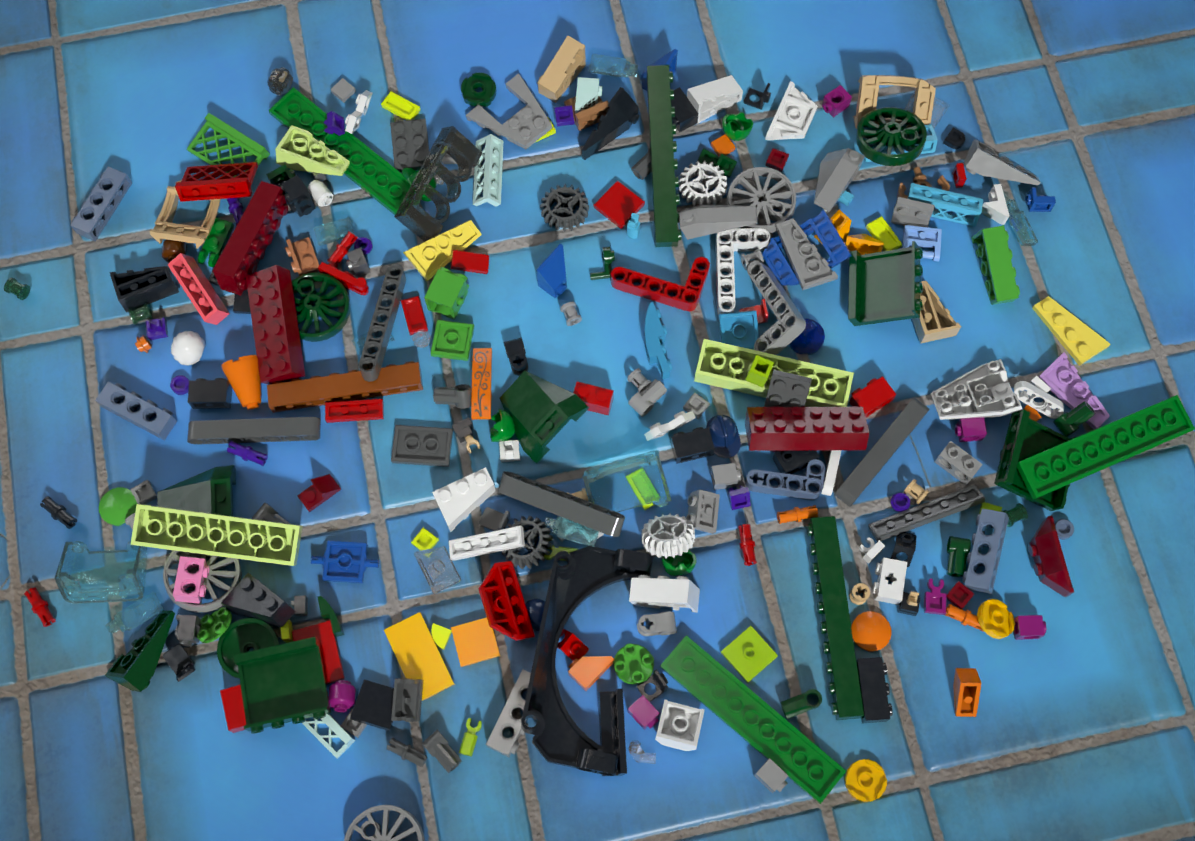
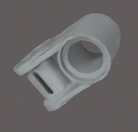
[637,612,677,636]

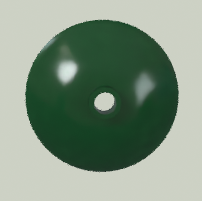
[217,618,279,679]

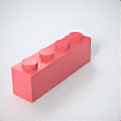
[167,253,230,325]

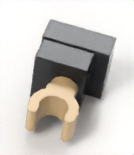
[452,417,480,453]
[898,591,920,616]

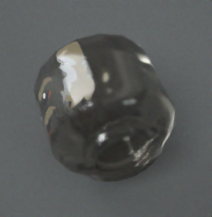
[267,67,293,95]

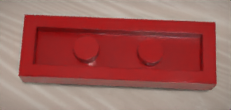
[325,399,384,423]

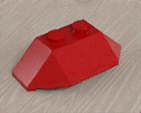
[478,561,535,641]

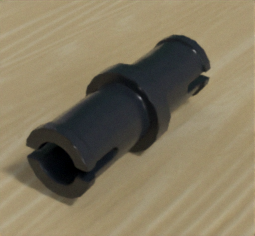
[40,496,77,529]

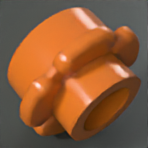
[135,335,152,353]

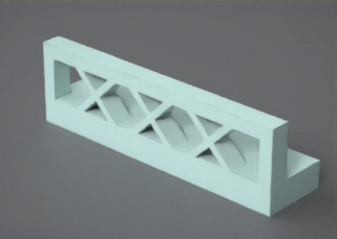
[473,134,504,206]
[302,713,355,759]

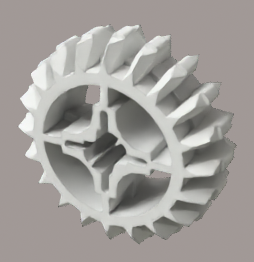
[679,161,727,207]
[641,513,695,559]

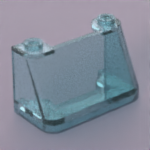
[583,450,672,513]
[54,540,148,604]

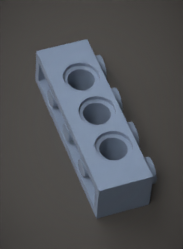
[70,166,132,242]
[95,382,177,441]
[963,509,1009,594]

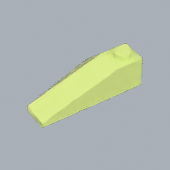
[275,125,350,176]

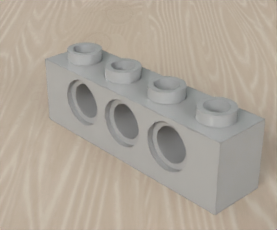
[486,669,531,758]

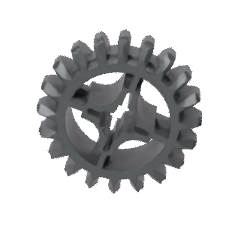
[540,184,589,232]
[502,516,553,569]

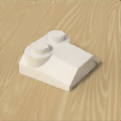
[655,699,705,751]

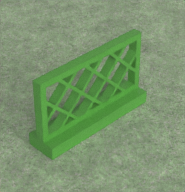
[186,113,270,178]

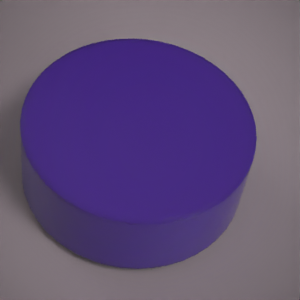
[170,375,189,395]

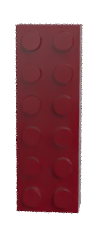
[213,181,288,296]
[246,265,305,385]
[745,406,869,451]

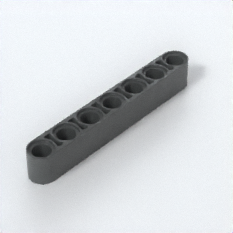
[359,264,406,382]
[834,398,929,507]
[187,417,321,445]
[498,471,625,537]

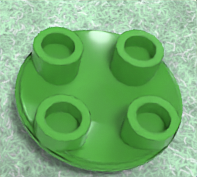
[99,487,138,526]
[197,607,232,643]
[613,643,654,684]

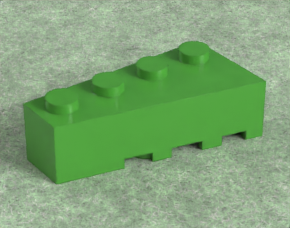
[971,226,1020,305]

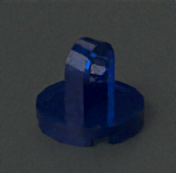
[789,318,825,355]

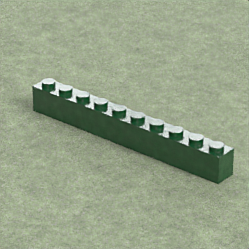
[647,65,681,247]
[807,516,864,720]

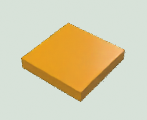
[451,617,500,667]

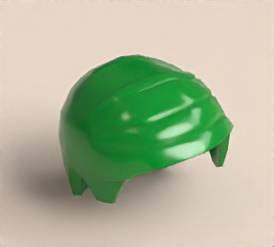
[722,112,753,141]
[490,409,515,442]
[662,550,697,577]

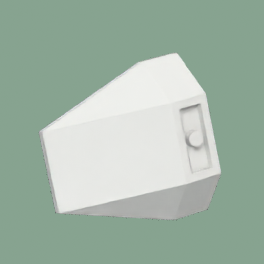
[931,359,1022,420]

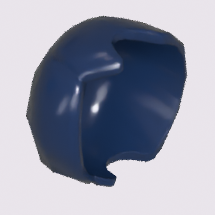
[525,599,545,631]

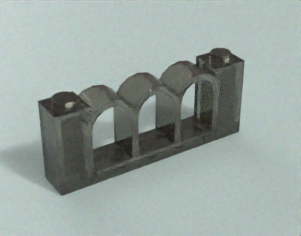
[394,126,482,242]

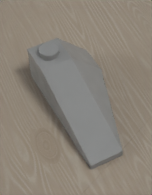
[680,204,757,240]

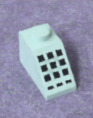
[575,77,603,114]

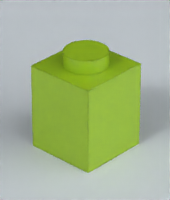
[745,355,774,388]

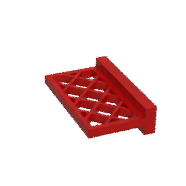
[175,162,258,202]

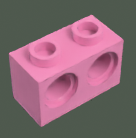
[173,556,210,603]

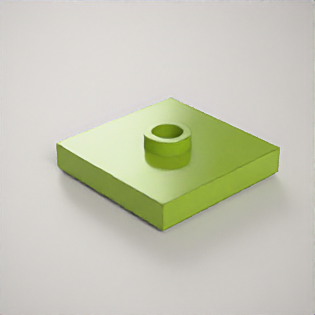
[720,626,778,683]

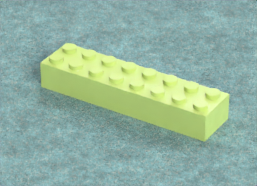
[694,339,854,407]
[130,504,303,566]

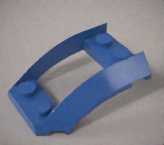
[762,210,852,286]

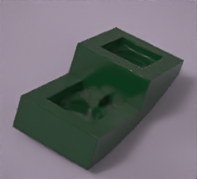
[695,148,737,178]
[318,596,344,637]

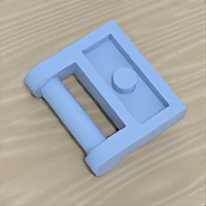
[902,225,942,262]

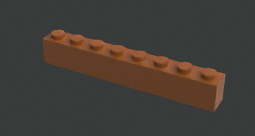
[267,361,423,413]

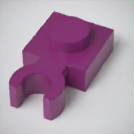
[924,578,946,615]

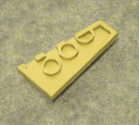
[403,220,482,281]
[1032,296,1111,366]

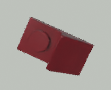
[297,474,341,512]

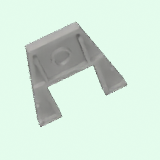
[466,74,552,149]

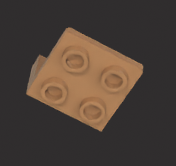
[564,96,610,131]

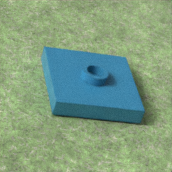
[719,311,759,349]

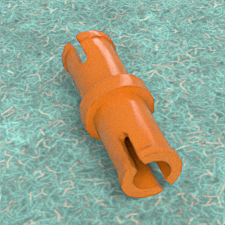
[777,505,818,524]
[945,604,984,632]

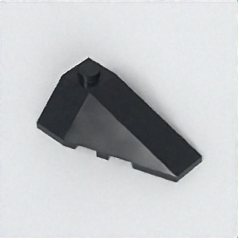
[582,87,639,160]

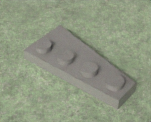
[775,219,838,291]

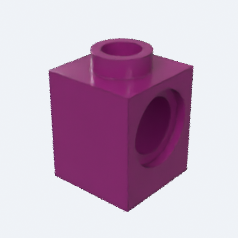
[822,85,852,117]
[955,418,987,442]
[1014,615,1047,640]
[627,695,660,730]

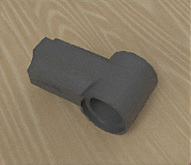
[631,148,652,180]
[433,384,472,409]
[252,502,290,524]
[422,729,462,773]

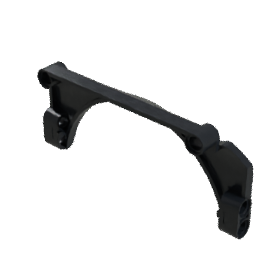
[521,546,653,776]

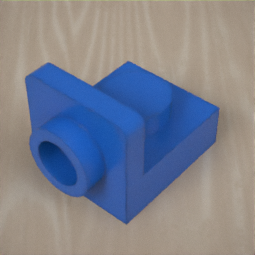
[1025,187,1056,212]

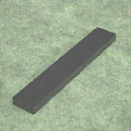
[868,485,985,542]

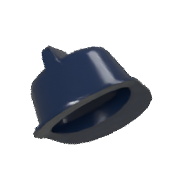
[706,415,741,458]

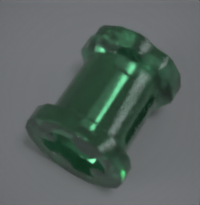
[4,277,30,300]
[128,303,153,325]
[1001,503,1028,527]

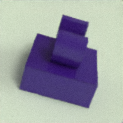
[554,105,575,127]
[324,111,345,136]
[146,317,168,340]
[729,486,751,510]

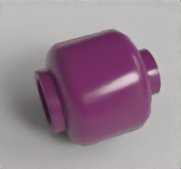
[328,680,356,712]

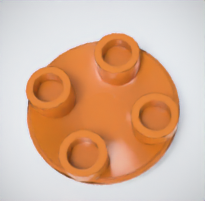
[851,611,892,652]

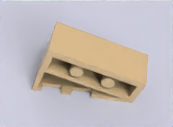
[537,36,586,103]
[912,280,961,344]

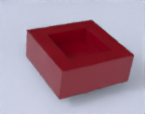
[765,148,789,172]
[946,581,974,609]

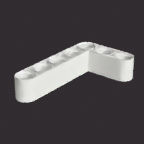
[715,228,770,315]

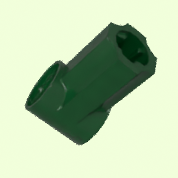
[1053,401,1096,437]
[947,536,971,577]
[780,689,822,719]

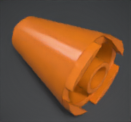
[221,355,262,410]

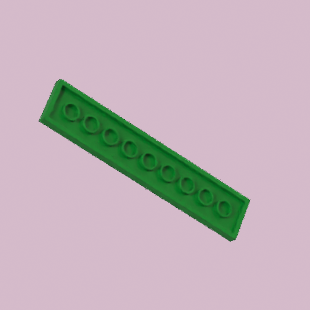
[269,87,417,217]
[1017,395,1195,500]
[660,635,846,804]

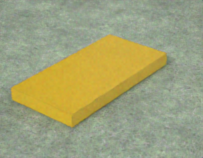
[384,612,455,701]

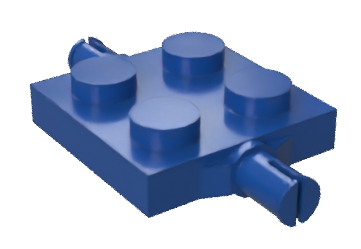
[311,541,379,583]

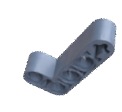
[745,459,825,500]

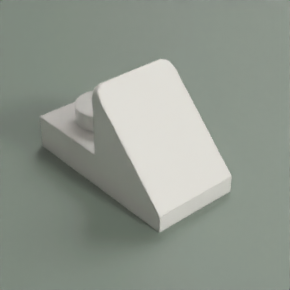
[982,184,1010,225]

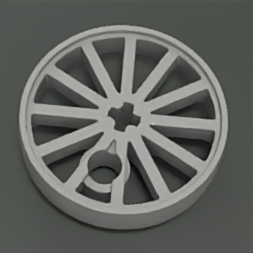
[727,167,796,233]
[163,550,242,612]
[344,805,425,841]

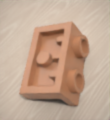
[285,237,319,276]

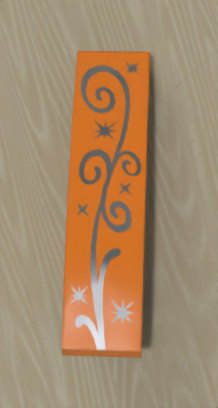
[471,348,492,420]

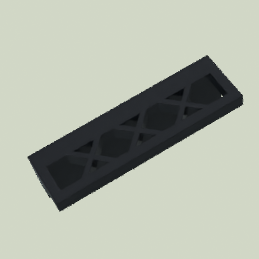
[598,689,627,776]

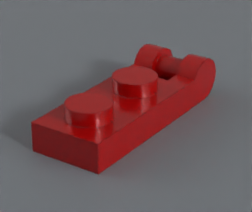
[318,262,369,295]

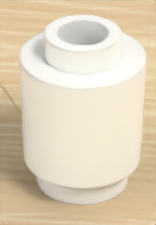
[308,180,333,207]

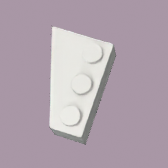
[687,75,743,124]
[432,467,496,532]
[629,575,700,613]

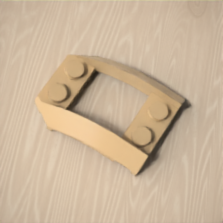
[853,75,936,129]
[150,179,221,249]

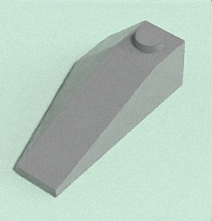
[964,139,1041,185]
[814,148,865,212]

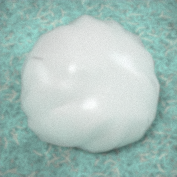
[171,331,206,366]

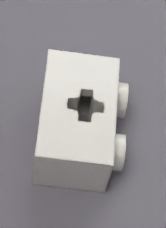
[872,557,907,605]

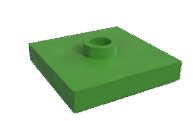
[430,320,474,361]

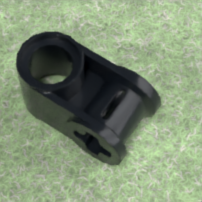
[503,337,528,376]

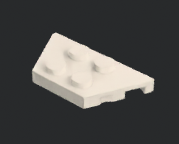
[765,81,818,140]

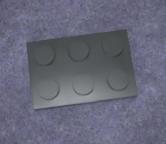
[390,118,431,172]
[764,369,812,407]

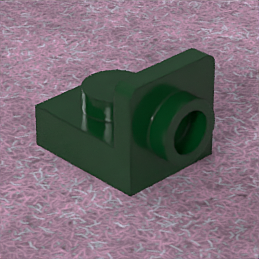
[266,164,296,186]

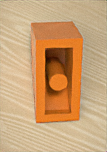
[568,656,614,691]
[953,668,981,717]

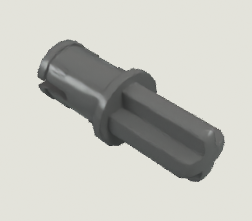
[386,738,427,767]

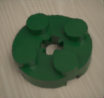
[461,73,497,107]

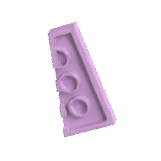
[1039,352,1110,430]

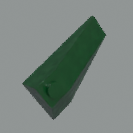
[105,610,175,692]

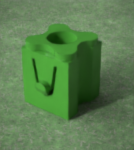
[424,267,469,320]

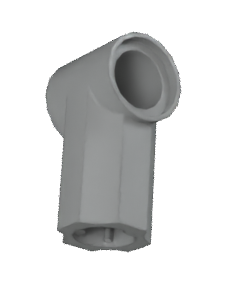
[628,379,667,417]

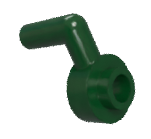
[590,247,615,280]

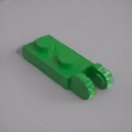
[197,218,234,267]

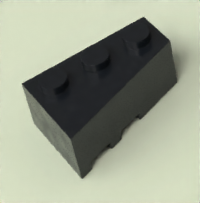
[109,266,179,313]
[221,572,296,627]

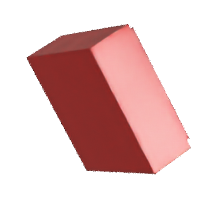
[952,163,967,188]

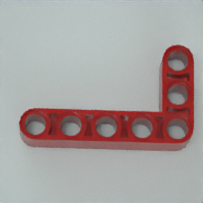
[611,257,710,312]

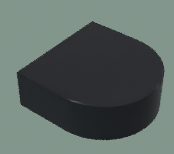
[943,128,965,149]

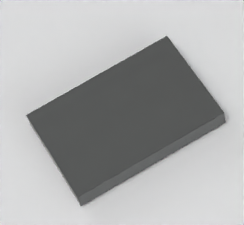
[391,425,453,467]

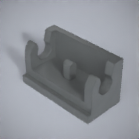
[391,678,423,722]

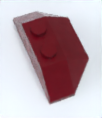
[1028,515,1074,597]

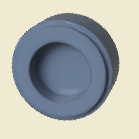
[1055,519,1074,540]

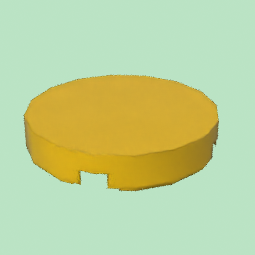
[977,599,1015,639]
[844,759,887,802]

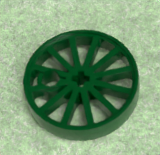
[856,107,927,166]
[292,272,350,342]

